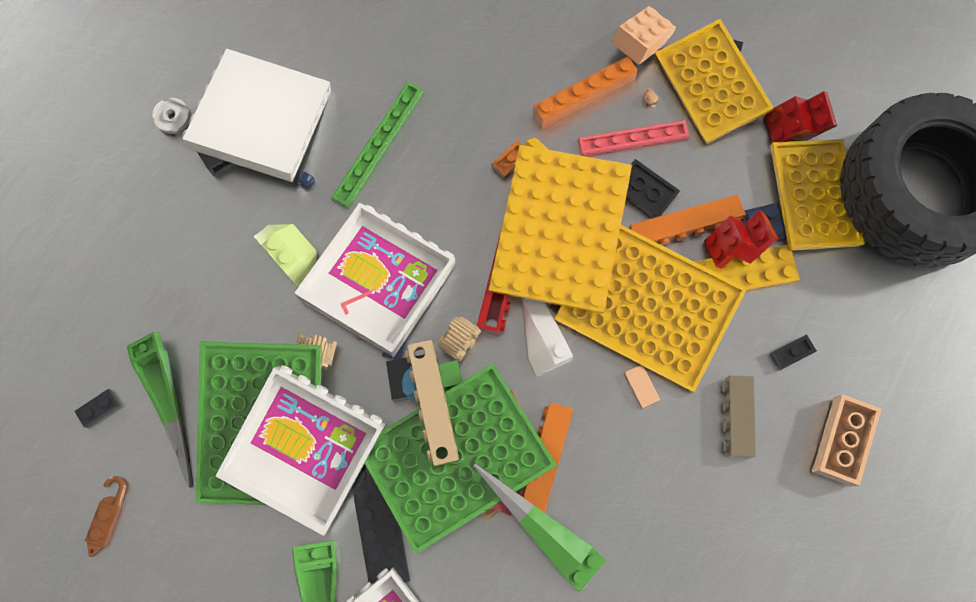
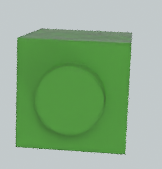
[439,360,463,391]

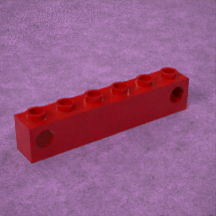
[477,224,511,336]

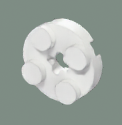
[152,98,191,135]

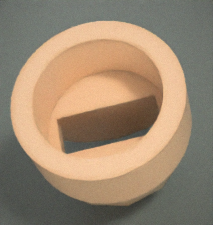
[643,88,659,104]

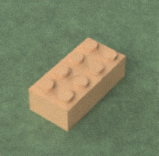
[812,394,882,487]

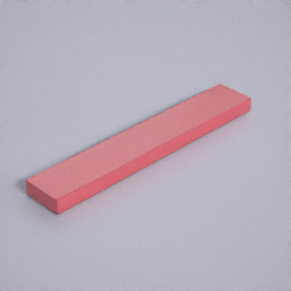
[578,120,689,156]

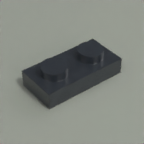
[771,334,817,370]
[74,389,121,428]

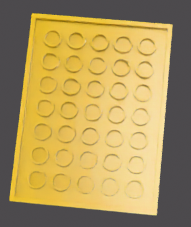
[489,145,632,314]
[554,225,747,392]

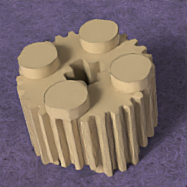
[437,316,481,362]
[296,333,337,369]

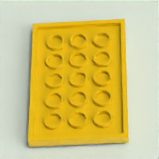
[655,19,774,145]
[770,139,865,251]

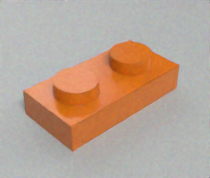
[491,140,523,179]

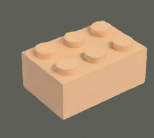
[611,6,676,65]

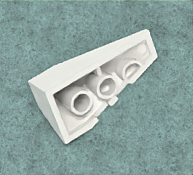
[522,298,573,377]

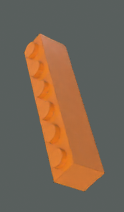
[533,57,638,129]
[629,194,746,246]
[517,402,573,521]

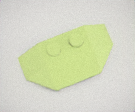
[254,224,317,287]

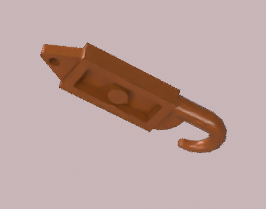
[85,476,127,557]

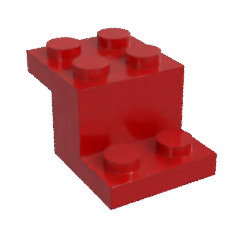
[765,91,838,143]
[704,210,778,269]

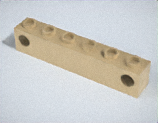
[405,340,460,466]

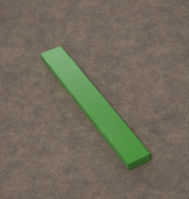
[331,81,423,209]

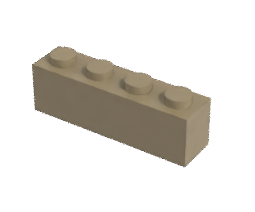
[722,376,756,458]

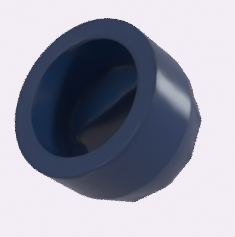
[298,171,315,187]

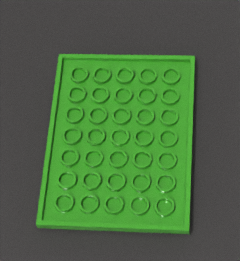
[195,341,322,505]
[365,363,557,554]

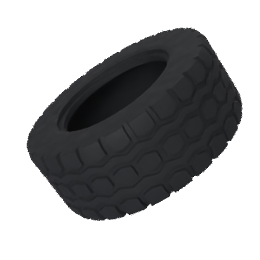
[840,93,976,267]

